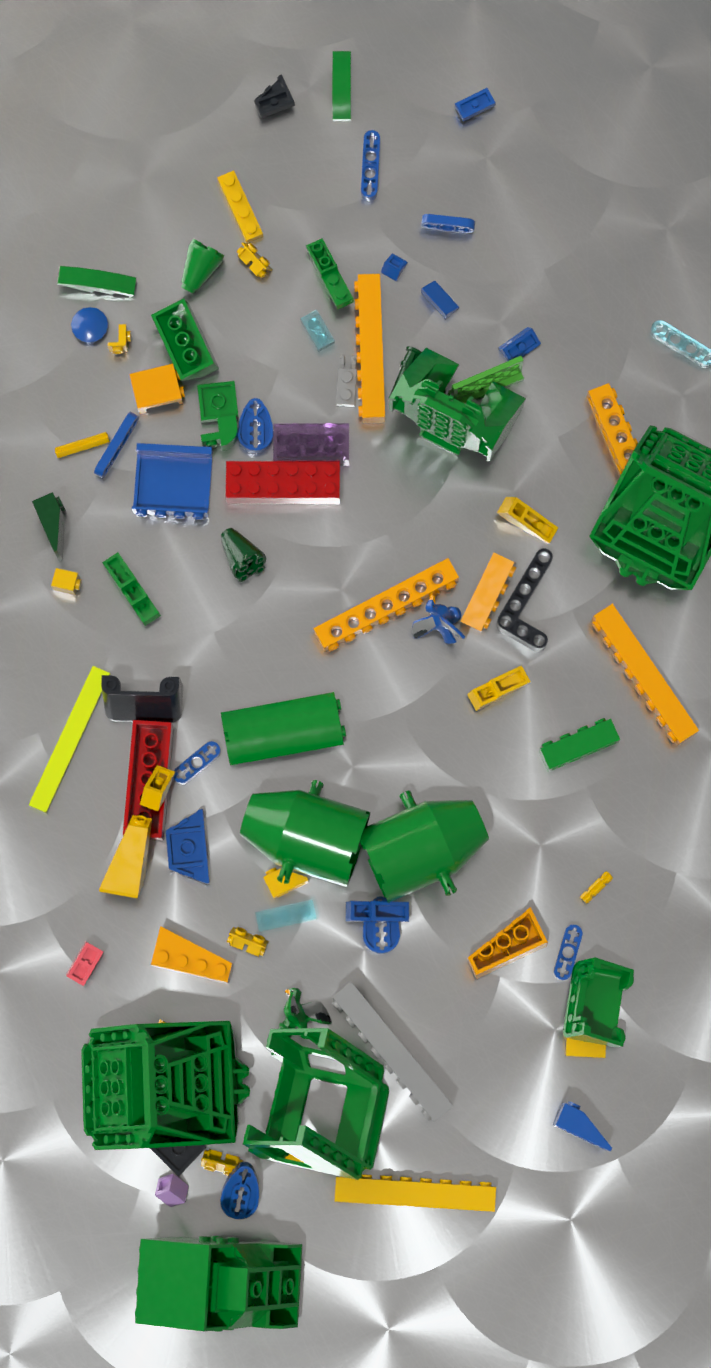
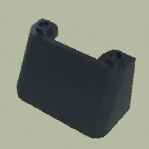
[101,675,183,723]

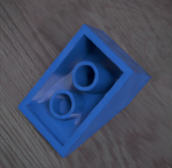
[553,1101,612,1152]

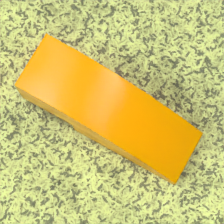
[467,665,531,711]

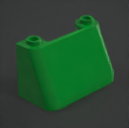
[563,957,634,1048]

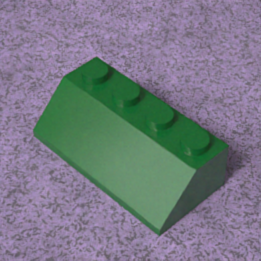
[151,298,219,381]

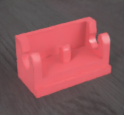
[66,941,103,986]

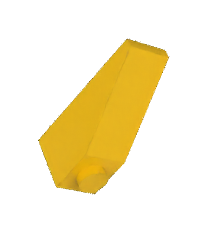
[497,497,558,544]

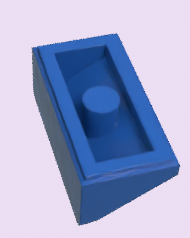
[421,281,459,319]
[498,327,541,361]

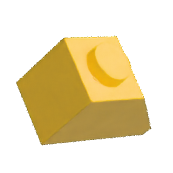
[140,765,175,811]
[263,867,309,900]

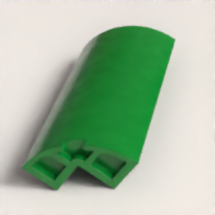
[221,692,346,765]

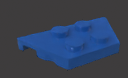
[166,809,210,884]

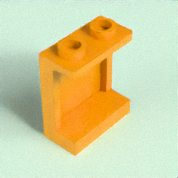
[129,364,185,414]

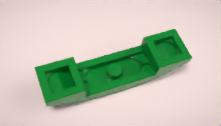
[332,51,351,121]

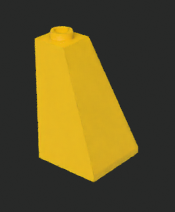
[99,815,152,899]

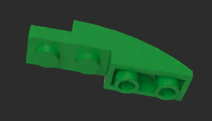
[306,238,354,310]

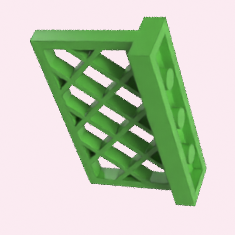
[448,356,524,404]

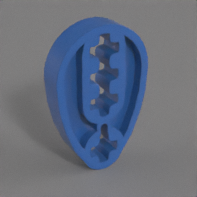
[238,398,274,453]
[363,896,400,954]
[220,1162,259,1219]

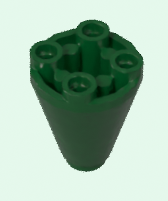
[221,528,267,582]

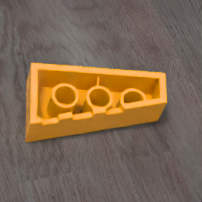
[460,553,517,631]
[468,907,548,979]
[151,926,234,983]

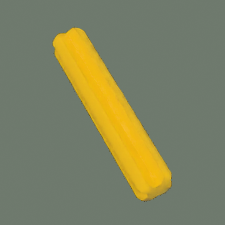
[55,432,109,458]

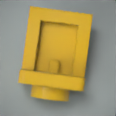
[107,324,131,354]

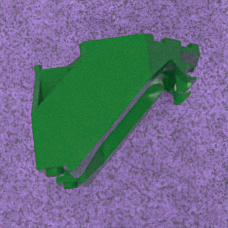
[389,348,526,461]

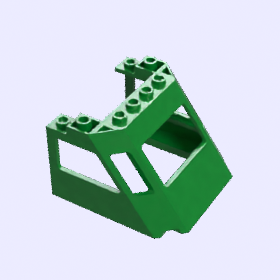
[243,1028,390,1180]

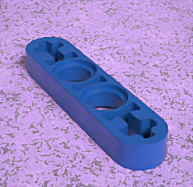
[361,130,380,201]
[94,411,139,478]

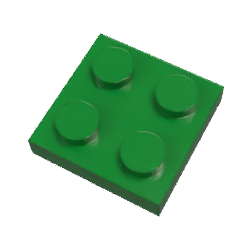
[197,381,239,423]

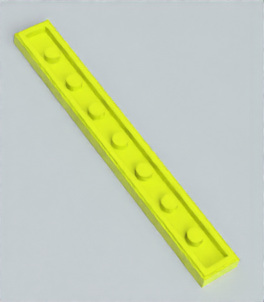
[29,666,111,813]

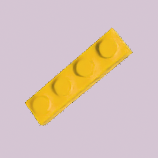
[217,170,263,243]

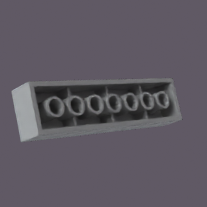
[333,982,453,1121]

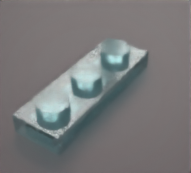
[255,900,317,932]

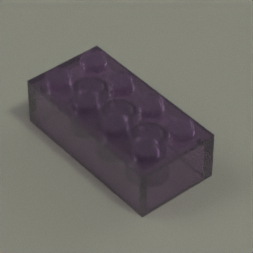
[273,423,349,466]

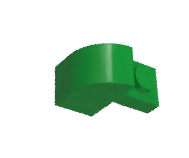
[201,415,238,451]

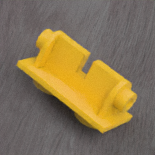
[237,242,273,279]
[227,927,269,957]
[201,1149,243,1176]

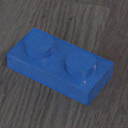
[455,88,496,122]

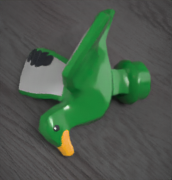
[278,988,332,1040]

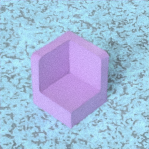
[155,1174,188,1207]

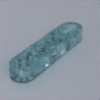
[650,320,711,368]

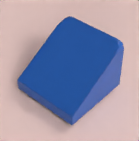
[381,253,408,281]

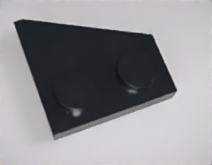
[254,74,295,119]

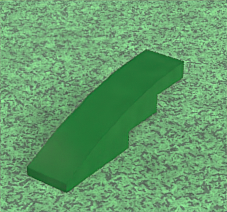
[57,266,136,297]
[102,552,161,626]

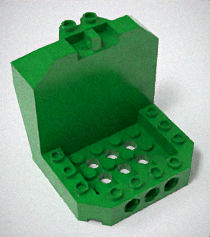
[589,425,711,590]
[81,1021,250,1150]

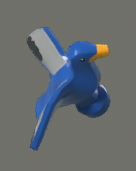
[412,595,465,644]

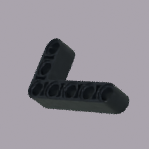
[497,548,553,652]

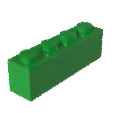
[539,718,620,772]

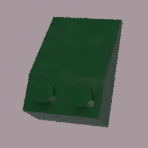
[32,492,66,561]

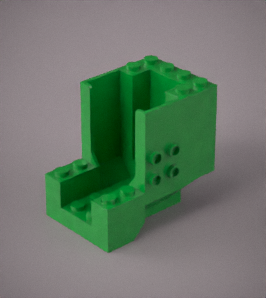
[135,1236,302,1332]

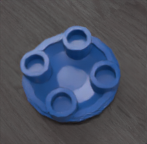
[71,307,109,344]

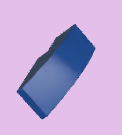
[346,901,409,922]

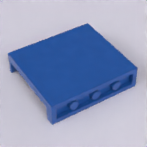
[132,443,213,520]

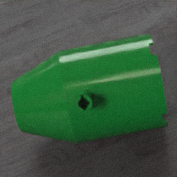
[240,780,371,887]
[360,790,489,903]

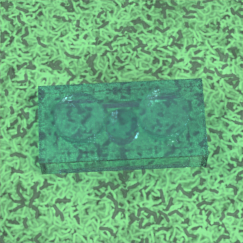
[300,310,335,352]

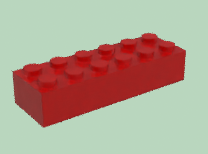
[226,461,340,504]
[123,720,174,841]

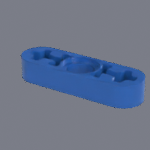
[421,214,475,233]
[173,741,221,784]
[553,925,583,981]

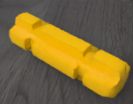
[580,871,613,904]

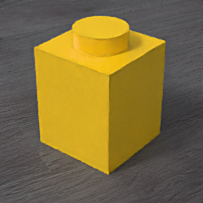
[51,568,82,595]

